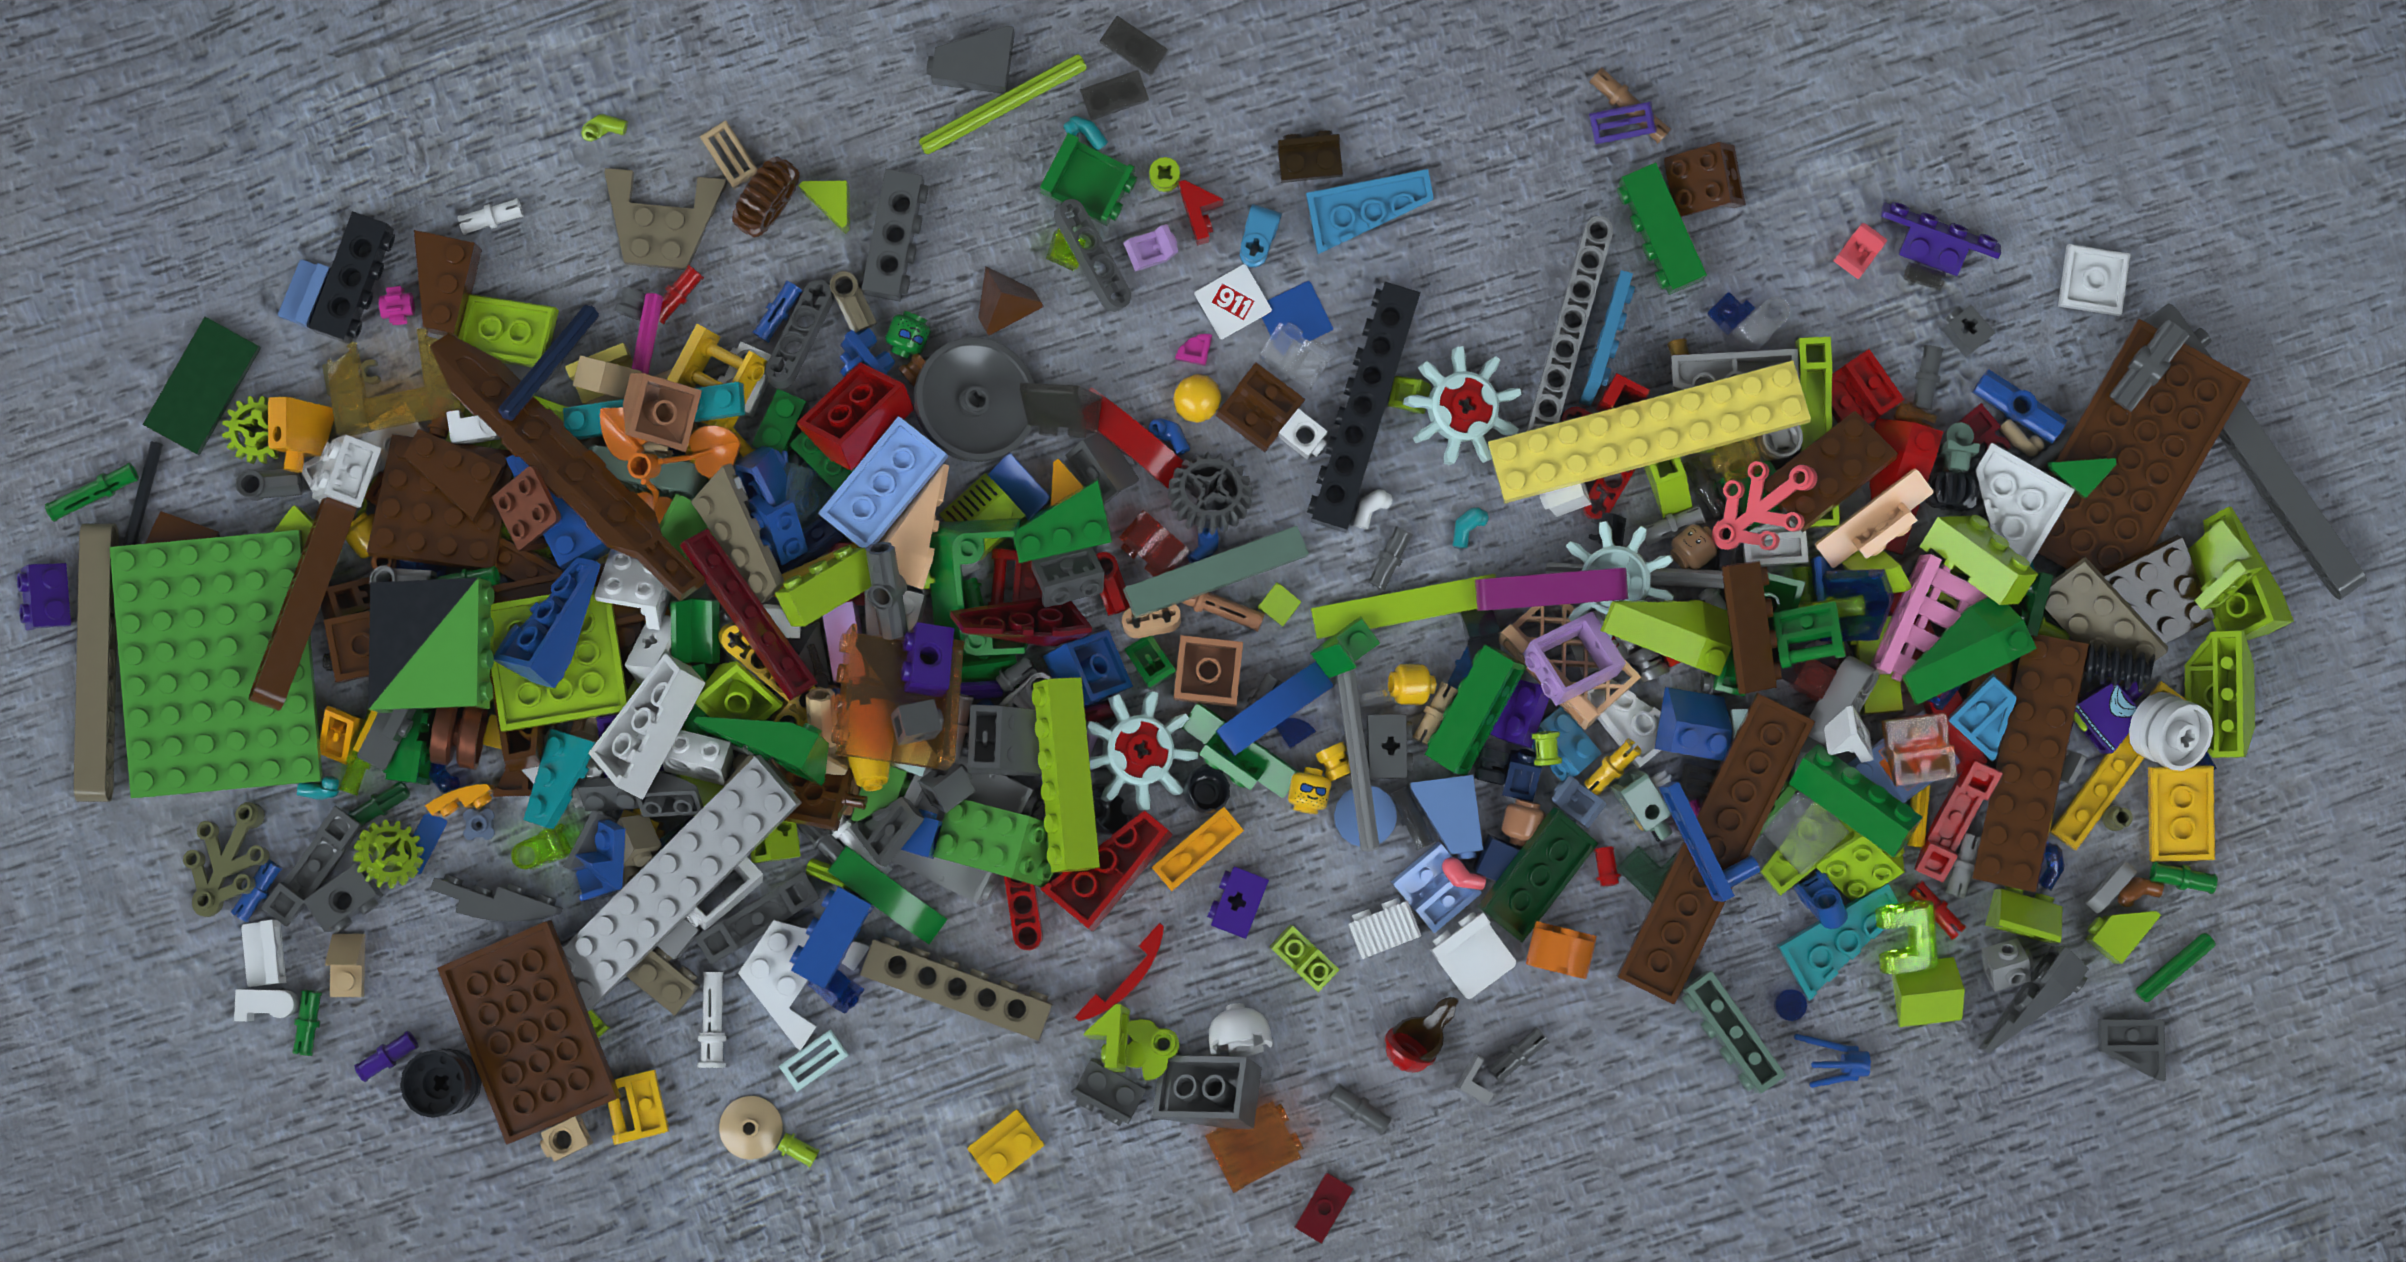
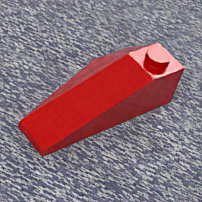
[1869,418,1944,555]

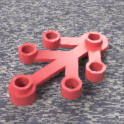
[1712,461,1817,550]

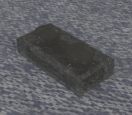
[1080,69,1149,121]

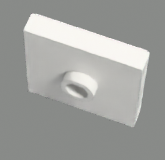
[2058,244,2130,316]

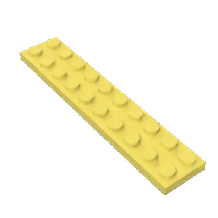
[1488,361,1811,503]

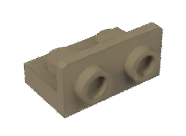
[627,946,700,1016]

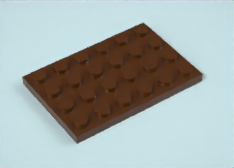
[437,920,621,1145]

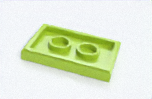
[458,294,559,368]

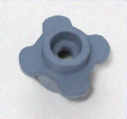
[463,809,495,840]

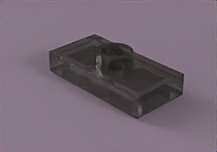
[1100,16,1168,77]

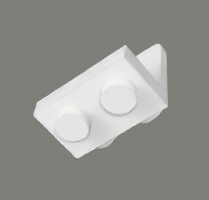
[1430,912,1516,999]

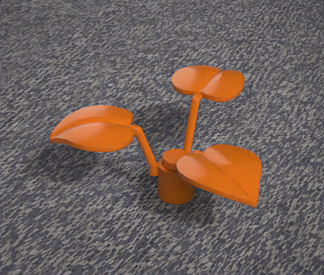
[600,407,741,524]

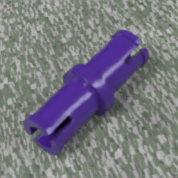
[354,1031,419,1082]

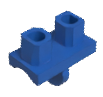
[840,328,895,377]

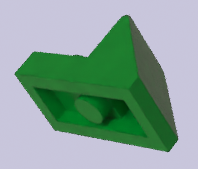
[1310,616,1380,678]

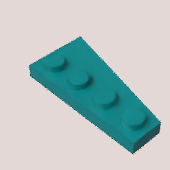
[1777,883,1903,1001]

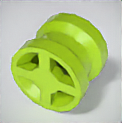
[1149,157,1180,193]

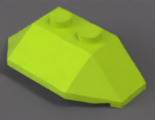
[2184,631,2255,758]

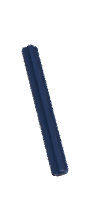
[498,305,599,421]

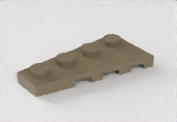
[691,463,784,603]

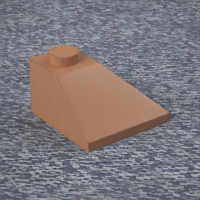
[623,373,702,452]

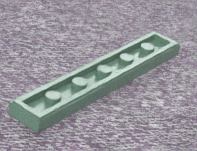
[1123,526,1309,619]

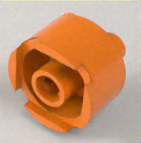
[1526,921,1597,979]

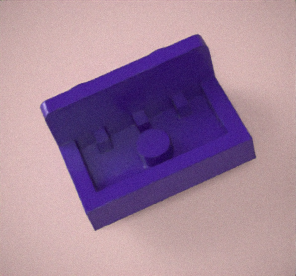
[17,563,71,630]

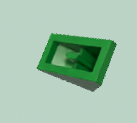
[2048,458,2117,498]
[1124,636,1176,690]

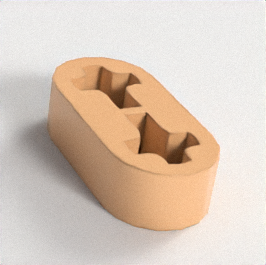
[1122,604,1181,638]

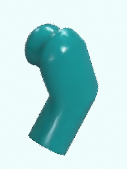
[297,776,340,800]

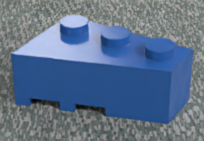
[789,886,875,989]

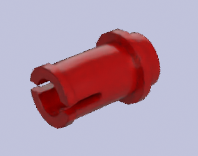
[1594,846,1621,887]

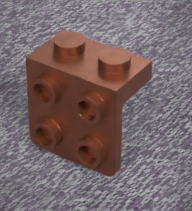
[492,466,561,552]

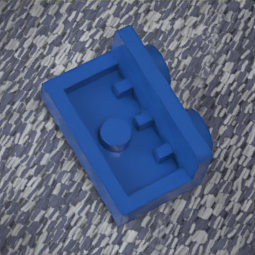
[748,494,808,566]

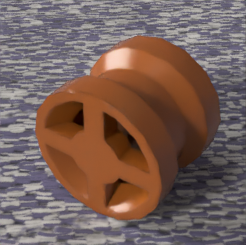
[898,354,926,387]

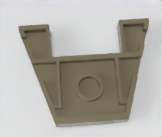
[604,168,727,270]

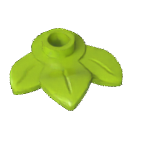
[1126,1019,1180,1081]

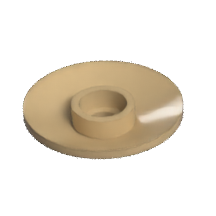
[719,1096,783,1160]

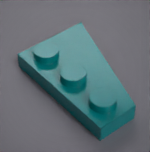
[523,729,596,829]

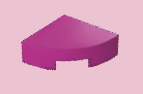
[1175,334,1212,366]

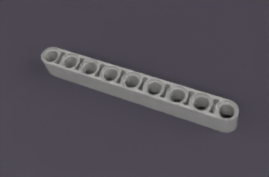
[1525,216,1613,432]

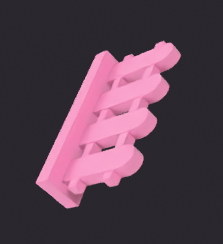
[1870,554,1987,681]

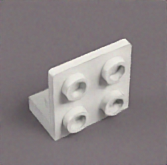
[310,435,382,508]
[595,549,672,630]

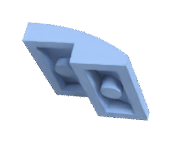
[1391,841,1482,933]

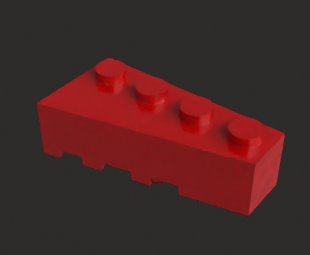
[1040,810,1173,932]

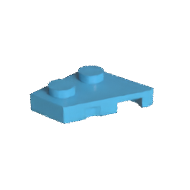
[1948,674,2017,761]

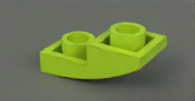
[1269,924,1340,993]

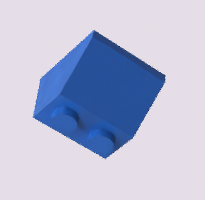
[1043,629,1133,707]
[1654,687,1733,761]

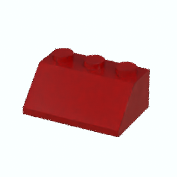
[797,362,914,471]

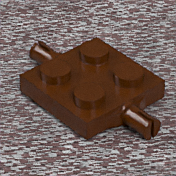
[784,768,868,831]

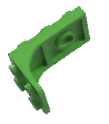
[933,799,1053,887]

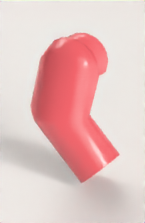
[1442,857,1486,890]

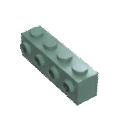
[1682,971,1787,1094]

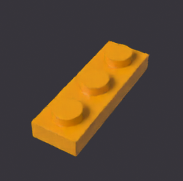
[1152,807,1244,891]

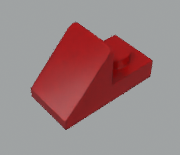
[1178,180,1224,246]

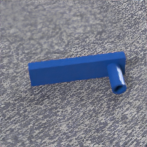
[1658,782,1760,902]

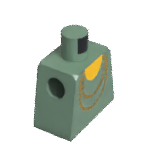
[1608,768,1673,842]

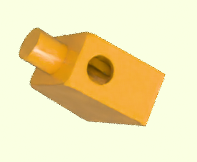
[268,397,337,473]

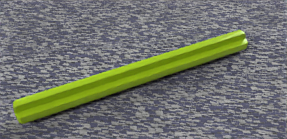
[919,54,1087,155]

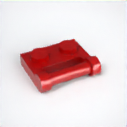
[987,549,1042,605]

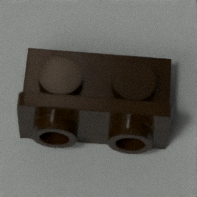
[1277,130,1343,183]

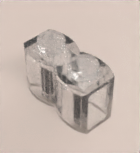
[1258,322,1332,390]

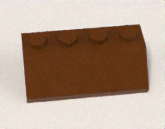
[1721,560,1782,694]

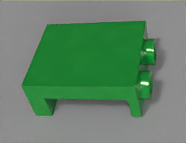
[1040,133,1138,226]

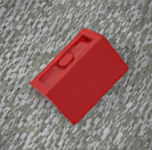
[1596,373,1650,412]

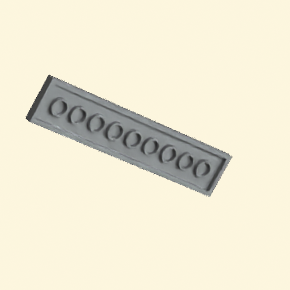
[563,755,802,1011]

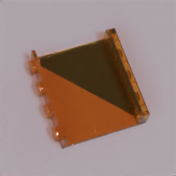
[831,624,964,770]

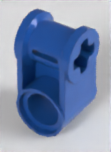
[1793,870,1848,929]

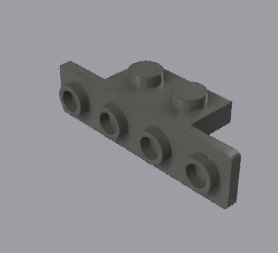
[357,709,416,770]

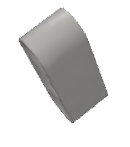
[1808,656,1879,747]

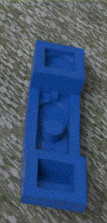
[1216,661,1334,756]

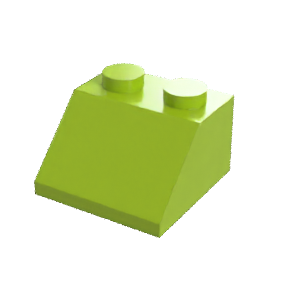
[1985,886,2062,943]

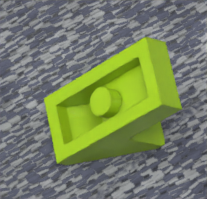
[1083,1004,1130,1072]

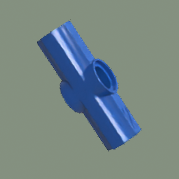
[1972,369,2068,444]

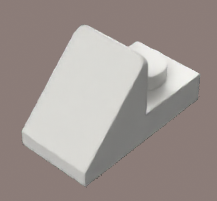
[1824,705,1874,763]

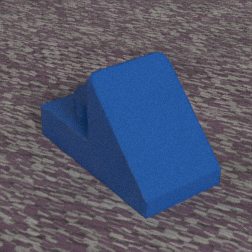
[575,819,626,890]

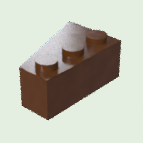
[414,230,482,338]

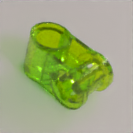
[511,823,573,871]

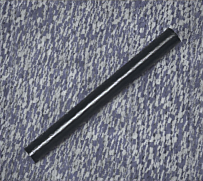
[123,441,163,546]

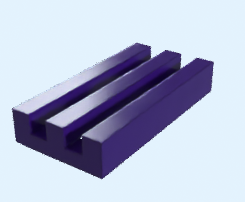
[1589,101,1657,144]

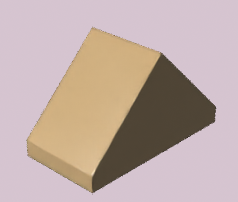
[572,355,642,399]

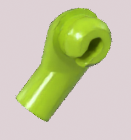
[581,114,628,142]

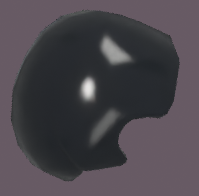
[1183,764,1230,814]
[1092,786,1129,835]

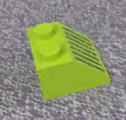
[939,473,1027,561]

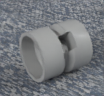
[1756,425,1803,462]

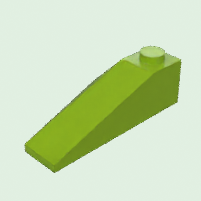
[2203,507,2294,640]
[1600,600,1732,676]

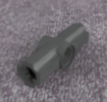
[2108,319,2190,412]
[866,542,908,640]

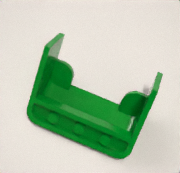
[929,518,1028,656]

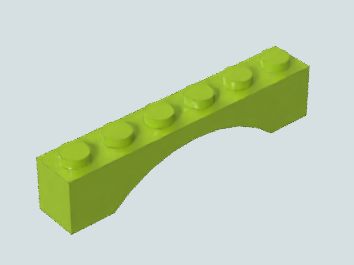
[1795,336,1840,528]

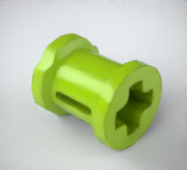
[1532,731,1562,766]

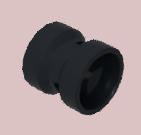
[1474,748,1511,785]

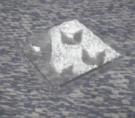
[1761,791,1850,875]

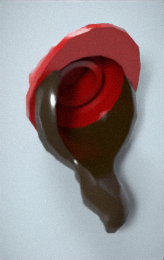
[1384,997,1459,1073]

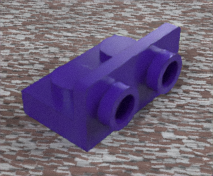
[1490,679,1549,748]

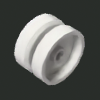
[2129,692,2213,771]

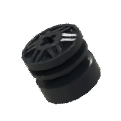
[400,1048,482,1118]

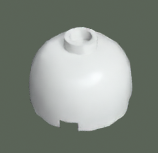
[1209,1003,1272,1057]

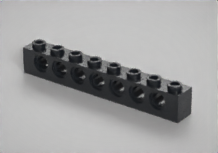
[1307,282,1421,533]

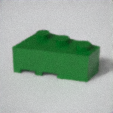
[1013,477,1112,563]

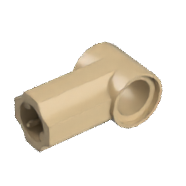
[806,687,843,749]

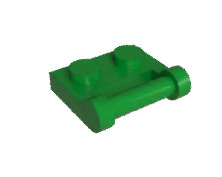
[1773,601,1846,669]

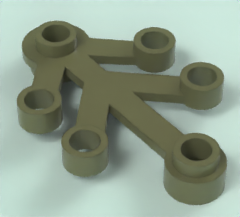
[183,802,269,917]

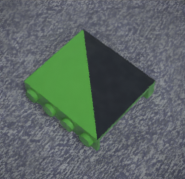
[368,578,495,713]

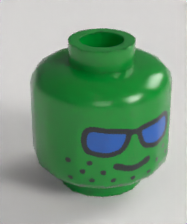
[885,311,931,359]

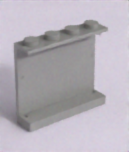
[892,751,1038,905]

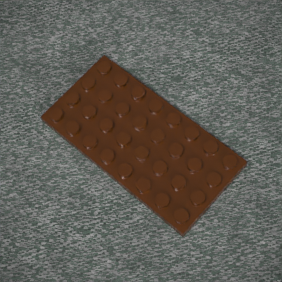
[2037,319,2251,573]

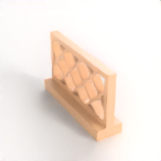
[1499,604,1641,730]

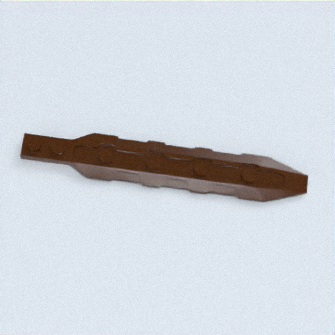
[430,333,705,601]

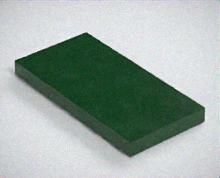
[142,317,261,456]
[1477,807,1598,943]

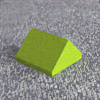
[695,661,783,721]
[1890,957,1965,1027]

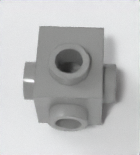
[1982,938,2034,992]

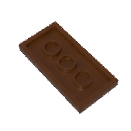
[1763,411,1898,532]

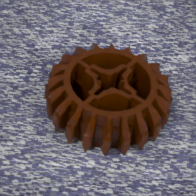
[732,156,800,238]

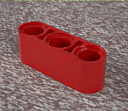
[1004,876,1043,950]

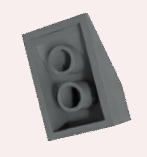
[1152,1056,1262,1129]

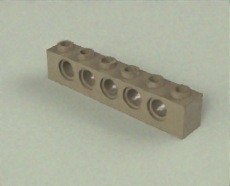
[860,936,1053,1041]

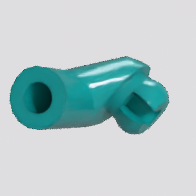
[1063,115,1108,151]
[1452,507,1489,549]

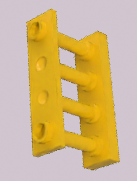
[667,324,768,464]

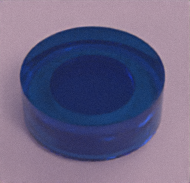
[1774,989,1807,1021]

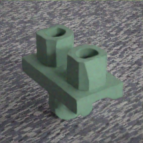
[1937,422,1980,473]

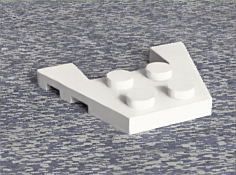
[738,920,870,1051]

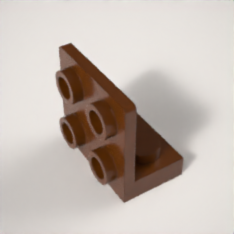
[1664,142,1746,217]

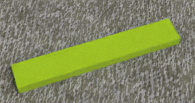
[1311,573,1496,640]

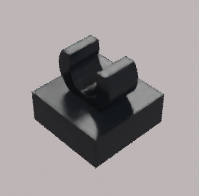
[1589,512,1626,546]

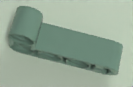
[588,445,709,501]

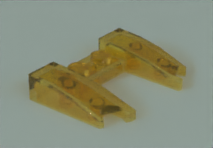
[327,328,465,436]

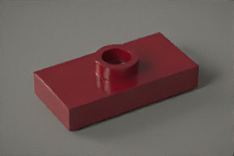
[1294,1172,1354,1244]

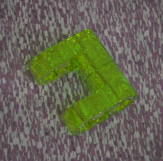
[1875,900,1938,974]

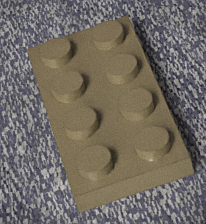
[2045,557,2168,686]

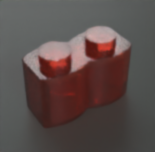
[1118,510,1191,577]

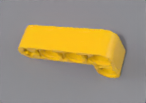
[718,622,816,727]

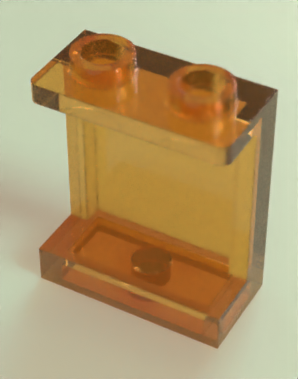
[1205,1100,1304,1193]

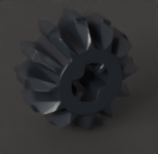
[1925,472,1979,512]

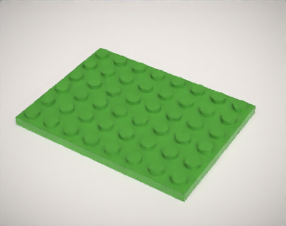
[110,530,323,799]

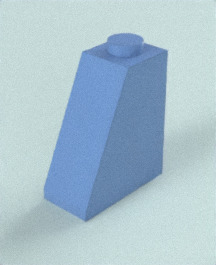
[1409,775,1483,860]

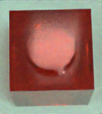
[1789,659,1837,701]

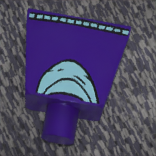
[2074,681,2145,754]

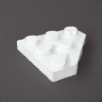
[1975,443,2075,566]

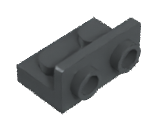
[1031,547,1104,607]
[1072,1060,1146,1126]

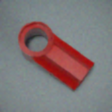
[1096,552,1130,616]

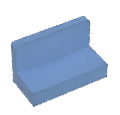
[278,259,331,329]

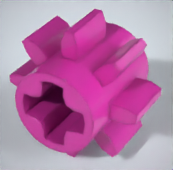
[379,286,415,325]

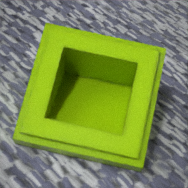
[1388,376,1431,414]
[1258,582,1301,627]

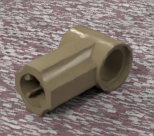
[830,271,877,333]

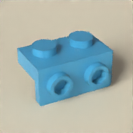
[1532,706,1602,781]

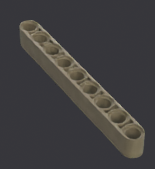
[74,523,119,802]

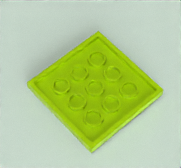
[490,587,628,732]

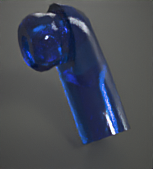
[429,762,460,794]
[2039,842,2065,891]

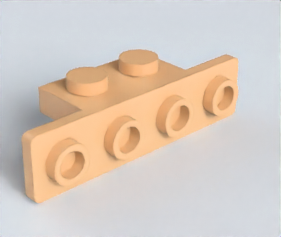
[1815,469,1933,568]

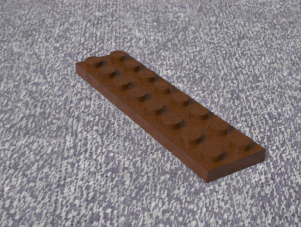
[1972,634,2090,893]

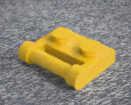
[608,1069,670,1145]

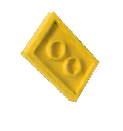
[2148,765,2215,862]

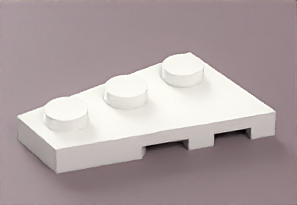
[1582,679,1661,769]

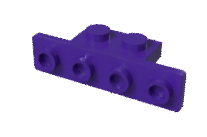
[1881,202,2001,276]

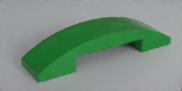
[827,845,948,945]

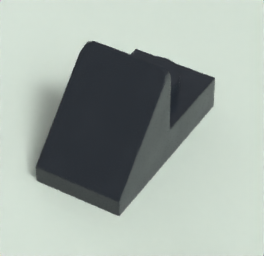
[1460,609,1501,668]

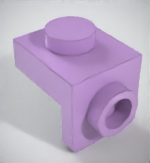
[1123,224,1178,272]

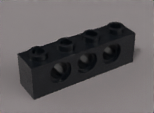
[309,211,395,345]

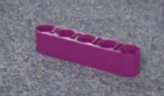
[1475,568,1629,611]

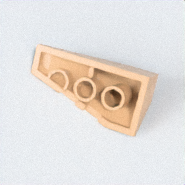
[878,464,949,589]

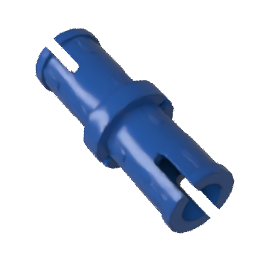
[753,280,803,343]
[231,859,283,922]

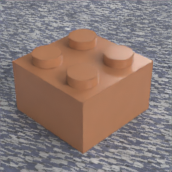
[1174,635,1243,707]

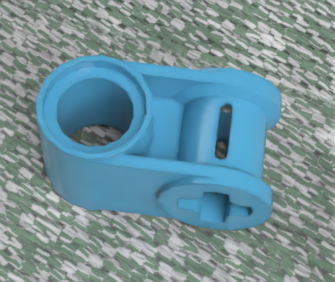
[1240,204,1282,268]

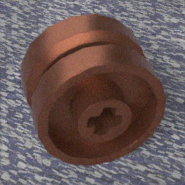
[430,707,488,770]

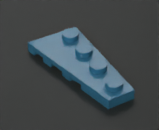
[1579,270,1635,407]

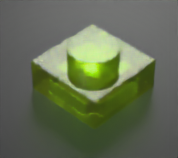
[1046,228,1086,271]

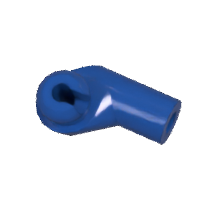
[1148,418,1190,456]
[1187,528,1219,563]

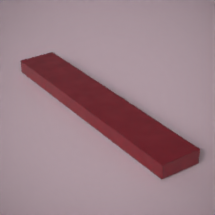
[680,528,818,701]

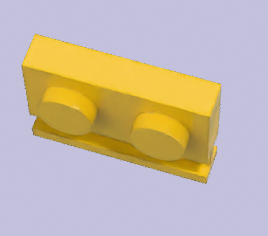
[967,1109,1045,1185]

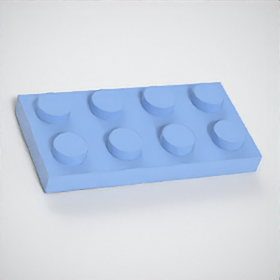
[818,416,948,549]

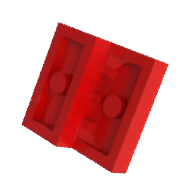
[1832,349,1905,424]

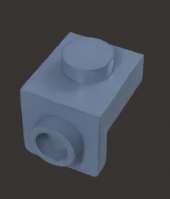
[1552,775,1607,829]

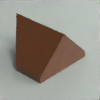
[978,266,1044,336]

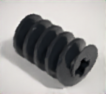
[2085,641,2155,693]

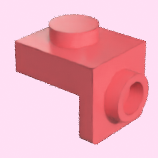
[1834,223,1887,279]

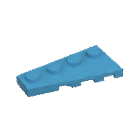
[1306,169,1434,255]

